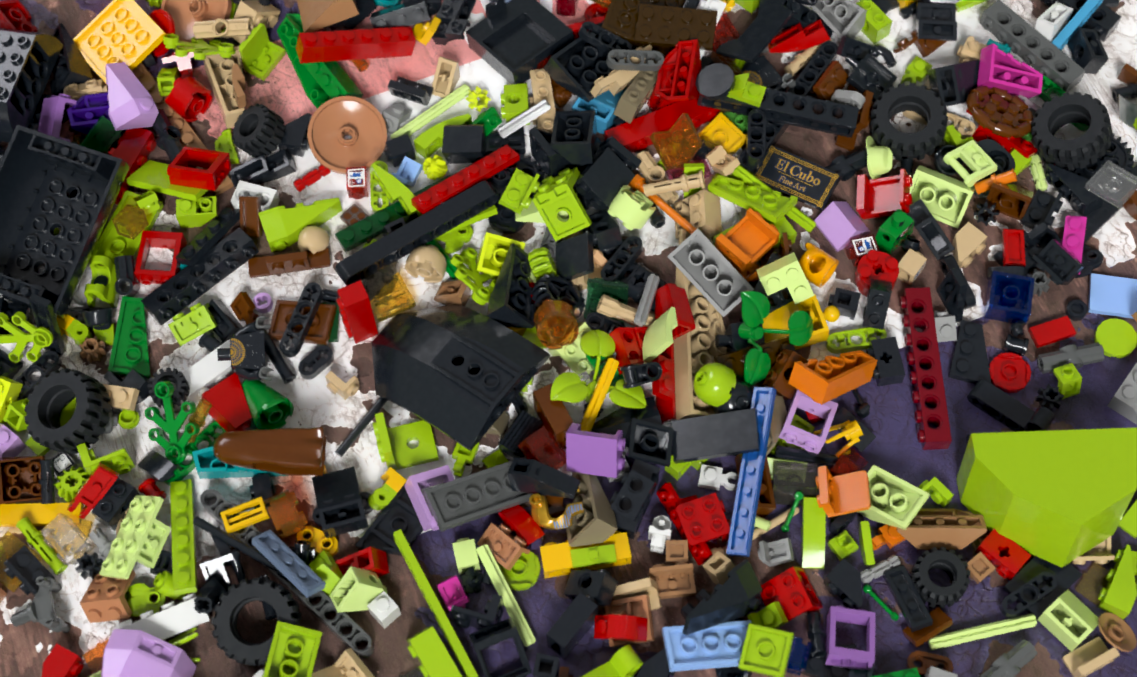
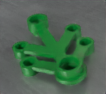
[145,381,200,464]

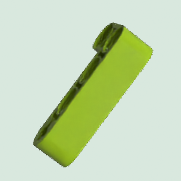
[581,644,643,677]

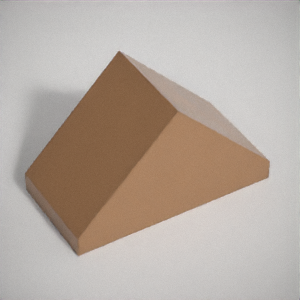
[434,280,471,306]

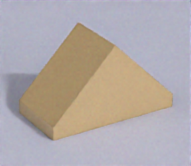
[432,56,460,98]

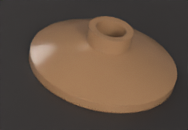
[1098,612,1137,652]

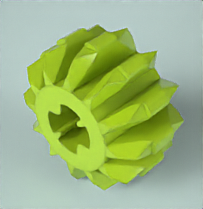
[528,247,557,280]
[55,466,89,502]

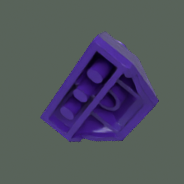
[67,92,126,135]

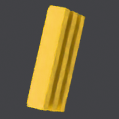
[220,496,270,534]

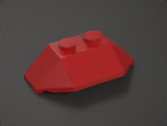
[655,39,702,102]

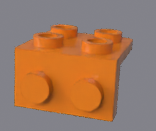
[815,465,871,518]

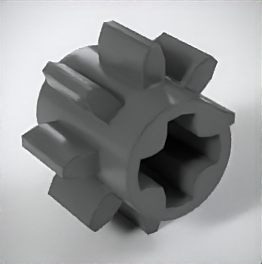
[1024,270,1051,297]

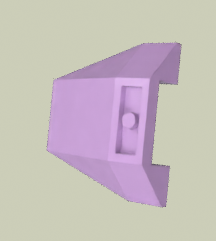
[101,629,197,677]

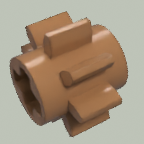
[79,336,107,363]

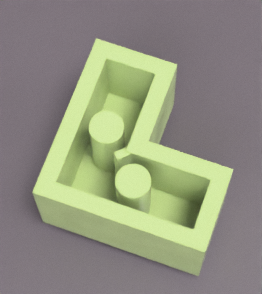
[756,252,815,305]

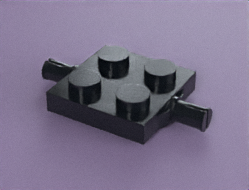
[844,53,898,102]

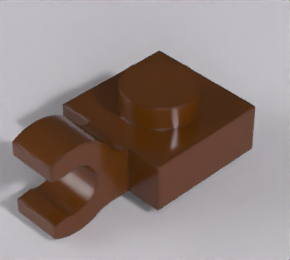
[230,292,259,325]

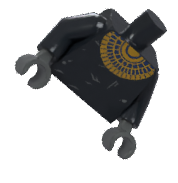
[741,46,796,92]
[217,316,274,381]

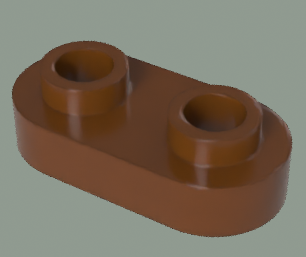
[907,651,953,677]

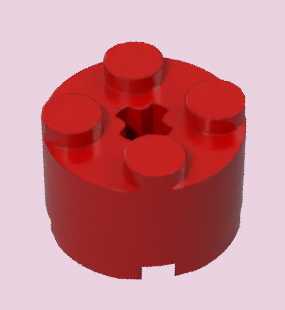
[165,76,213,122]
[854,250,899,297]

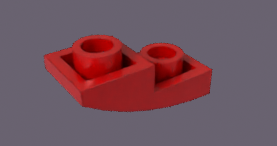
[498,505,545,547]

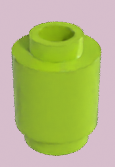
[153,571,186,600]

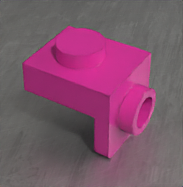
[436,575,469,611]

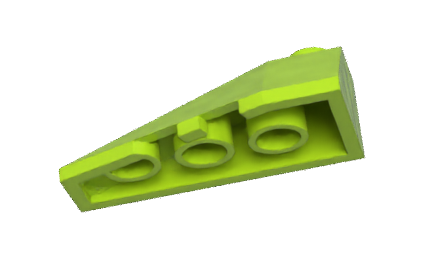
[258,197,342,252]

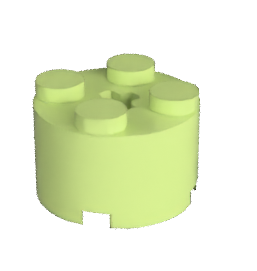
[607,185,656,231]

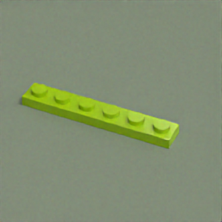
[170,479,198,595]

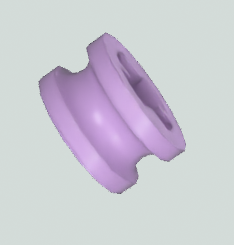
[253,292,273,313]

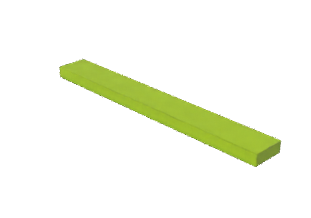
[393,529,479,677]

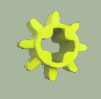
[465,86,491,112]
[423,154,447,181]

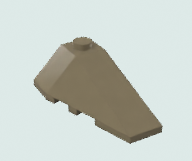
[566,472,618,547]

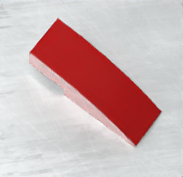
[768,19,830,53]

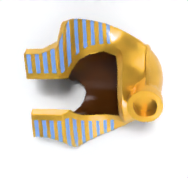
[529,487,584,530]

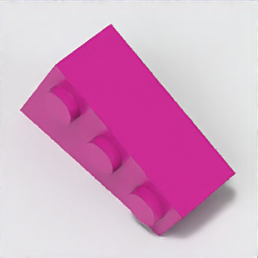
[977,43,1043,99]

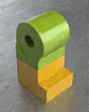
[57,314,93,346]
[368,467,407,510]

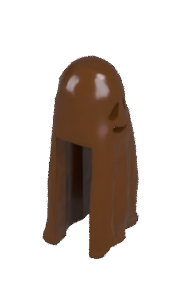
[213,427,327,476]

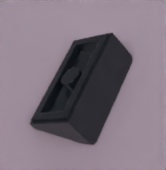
[208,299,243,342]

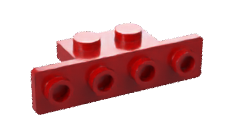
[966,109,1038,158]
[652,343,676,424]
[657,482,712,565]

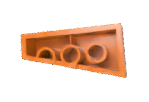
[788,350,878,405]

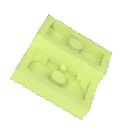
[642,307,678,362]

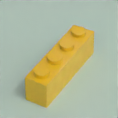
[540,531,632,579]

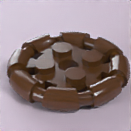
[966,86,1034,138]

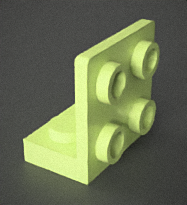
[547,322,601,380]

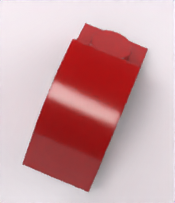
[594,614,648,641]

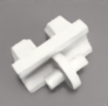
[648,515,671,554]

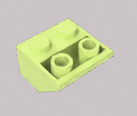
[1038,590,1098,652]

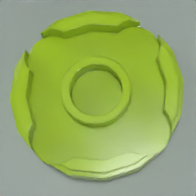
[1094,318,1137,358]
[498,551,541,591]

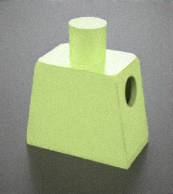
[329,567,387,612]

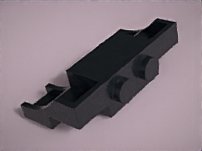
[432,0,476,45]

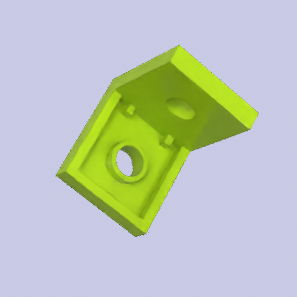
[532,167,592,241]
[372,412,439,471]

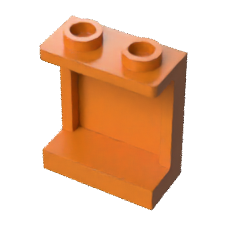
[715,208,780,274]

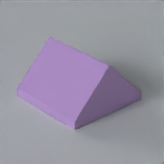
[814,201,870,252]

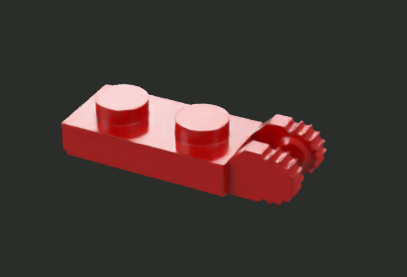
[67,462,119,519]

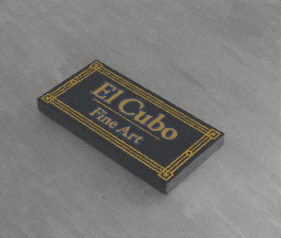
[754,145,842,212]

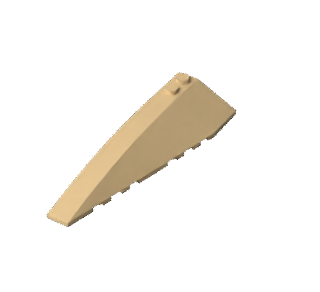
[674,229,727,420]

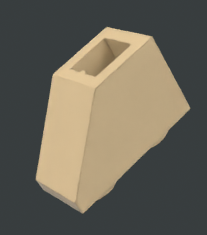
[952,222,988,269]

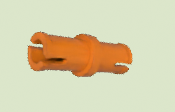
[974,169,1018,195]

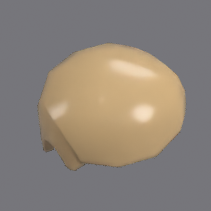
[297,226,329,254]

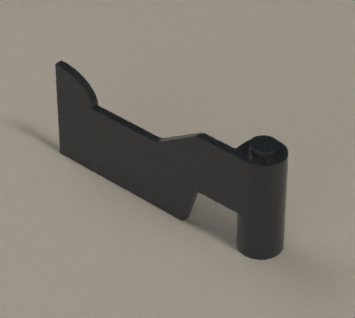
[715,0,818,63]

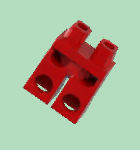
[609,327,652,375]

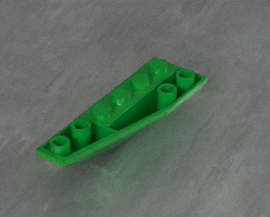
[277,16,363,109]

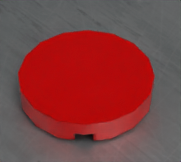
[989,352,1031,393]

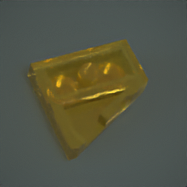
[370,272,416,323]

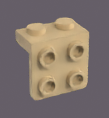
[311,648,374,677]

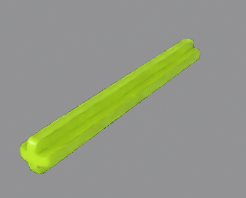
[733,165,816,232]

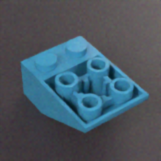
[572,88,627,135]

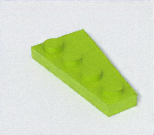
[707,175,798,224]

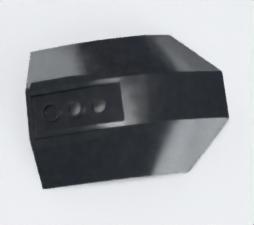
[371,304,550,451]

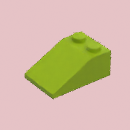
[262,621,322,677]

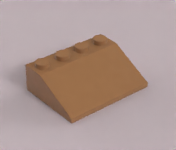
[297,0,359,33]

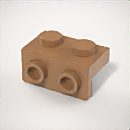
[648,561,696,599]

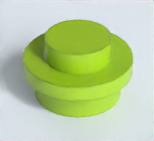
[118,410,140,429]

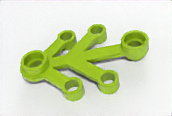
[163,34,236,60]
[450,247,497,305]
[0,311,53,363]

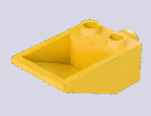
[762,294,840,350]

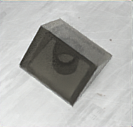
[772,460,817,506]

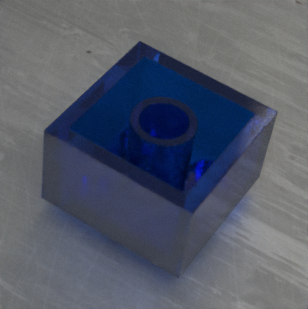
[984,271,1035,323]

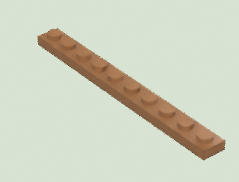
[132,63,234,196]

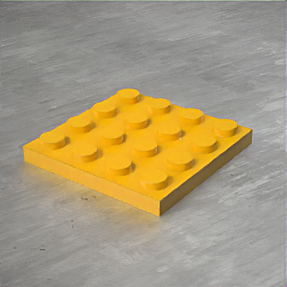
[73,0,168,83]

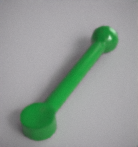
[781,491,804,532]
[863,585,899,621]

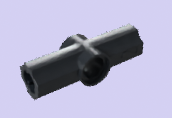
[153,109,183,162]
[824,147,867,181]

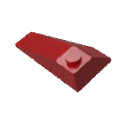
[0,0,38,33]

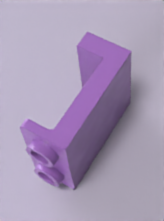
[38,94,77,142]
[566,423,626,478]

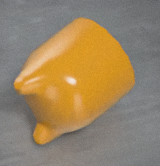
[799,243,839,288]

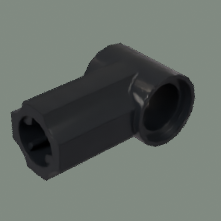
[114,255,139,297]
[194,576,228,614]

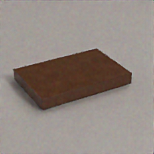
[268,300,337,345]

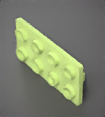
[99,495,172,580]

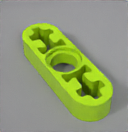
[370,161,390,213]
[826,327,887,354]

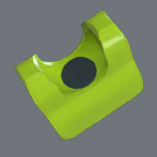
[84,255,120,307]

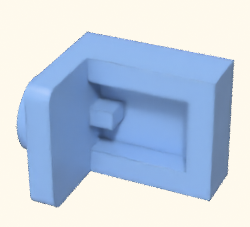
[392,156,423,187]

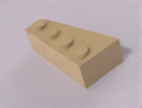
[204,46,245,129]

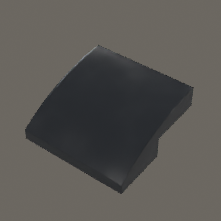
[916,3,957,41]

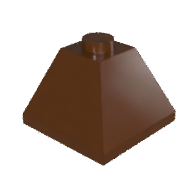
[987,183,1034,221]

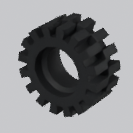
[148,368,190,409]

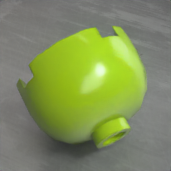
[693,363,736,407]

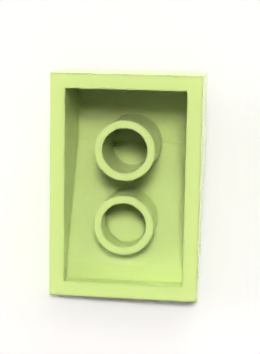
[857,465,930,530]

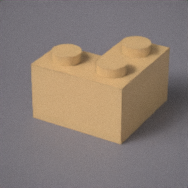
[232,0,281,44]

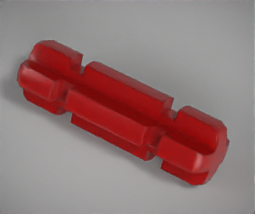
[293,165,330,192]

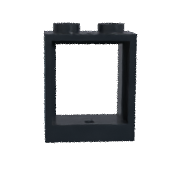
[469,618,532,677]

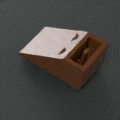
[0,456,45,504]

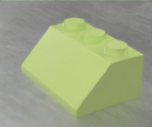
[910,165,975,228]

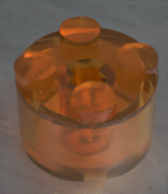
[534,299,579,349]
[264,489,308,540]

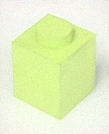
[452,538,480,575]

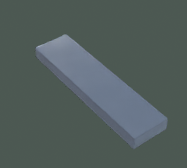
[252,530,325,598]

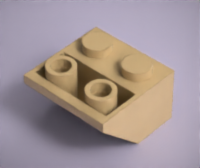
[674,189,722,240]

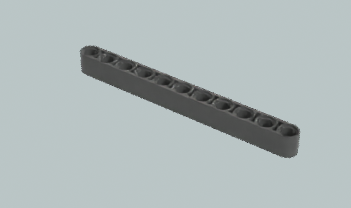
[200,489,374,658]

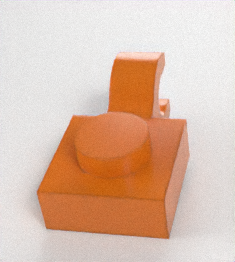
[872,524,906,551]

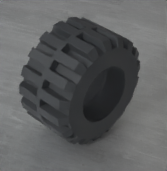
[232,104,285,158]
[910,547,971,609]

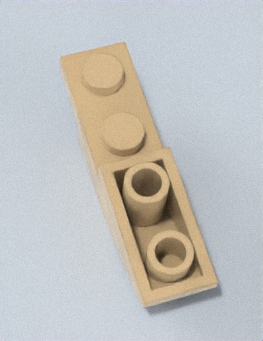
[590,45,652,98]

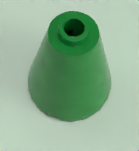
[241,379,294,430]

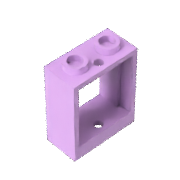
[779,389,838,454]
[404,465,455,531]

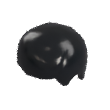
[933,144,964,175]

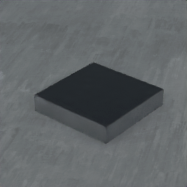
[556,232,594,281]

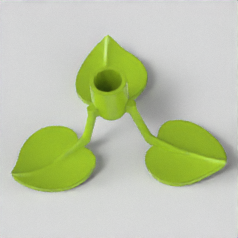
[550,330,647,409]

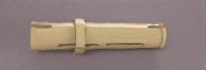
[784,38,831,76]

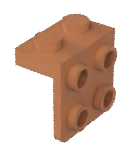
[80,570,136,623]

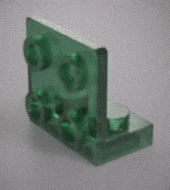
[584,278,629,324]

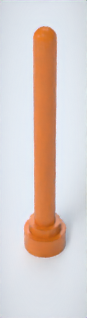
[628,174,696,234]

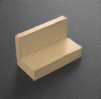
[613,577,661,610]
[1062,637,1120,677]

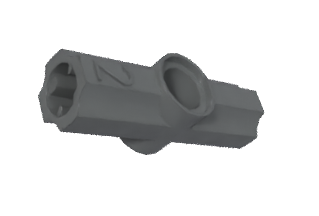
[1037,342,1104,374]
[980,639,1038,677]

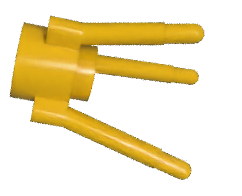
[813,420,864,467]

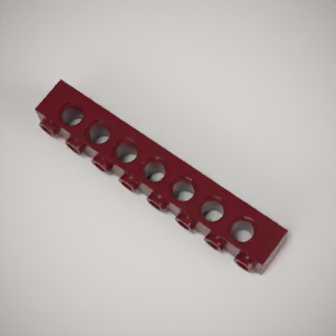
[899,287,952,450]

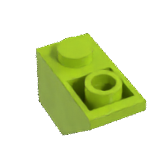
[176,196,217,228]

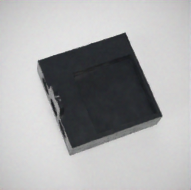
[466,0,574,84]

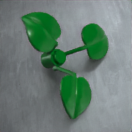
[738,291,813,386]

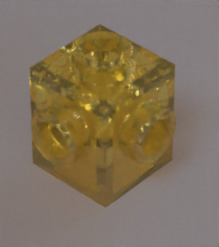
[112,204,149,240]

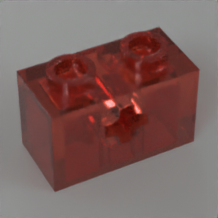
[518,426,566,470]

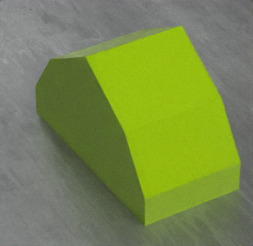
[956,428,1137,568]

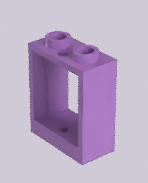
[825,606,876,671]

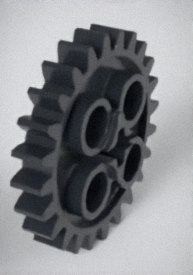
[1069,133,1134,190]
[485,153,545,199]

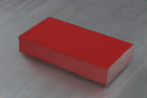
[1002,229,1026,267]
[1028,315,1076,348]

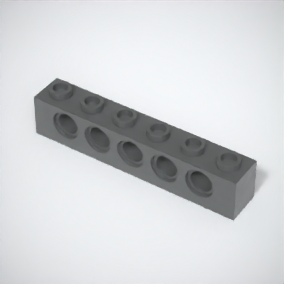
[980,0,1085,93]

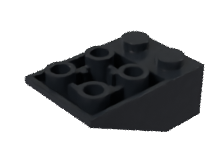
[927,59,980,107]
[312,467,369,538]

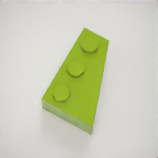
[406,626,462,677]

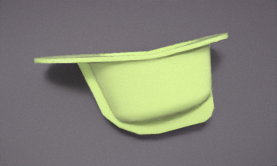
[866,136,893,179]

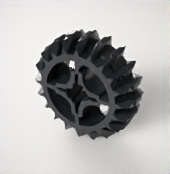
[531,273,586,325]

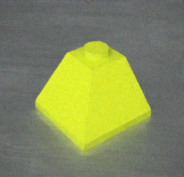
[476,232,525,277]

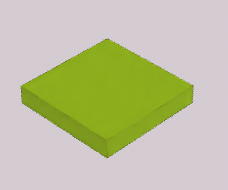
[738,623,794,677]

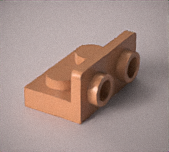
[477,523,531,570]

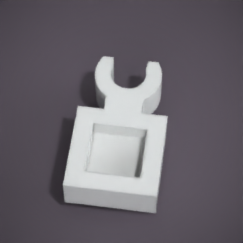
[698,464,737,491]

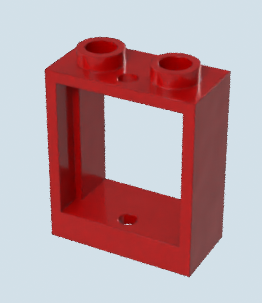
[167,147,231,191]
[134,230,187,285]

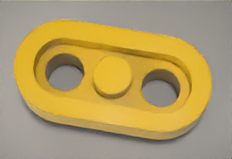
[297,526,339,557]

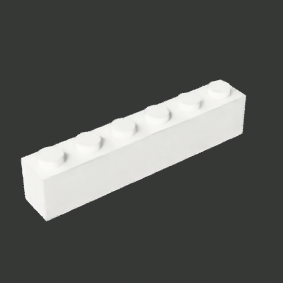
[143,339,235,418]

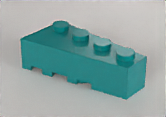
[192,446,289,479]

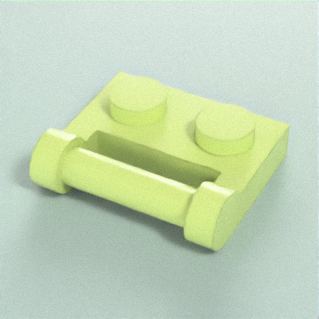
[943,140,998,187]

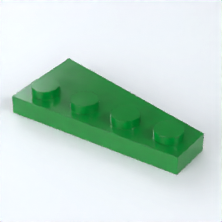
[108,296,151,379]

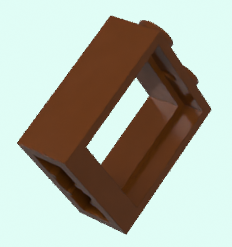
[533,383,574,450]

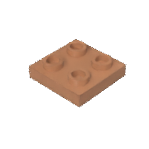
[603,595,655,648]

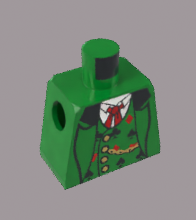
[872,209,914,255]

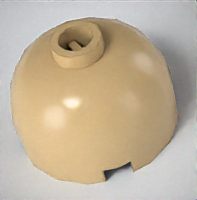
[405,245,447,283]

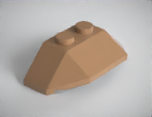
[896,508,987,550]

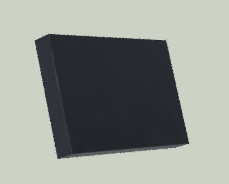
[1003,556,1083,620]

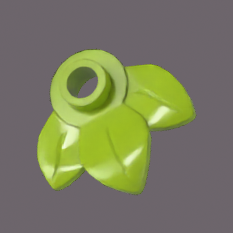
[436,225,473,254]
[127,583,166,619]

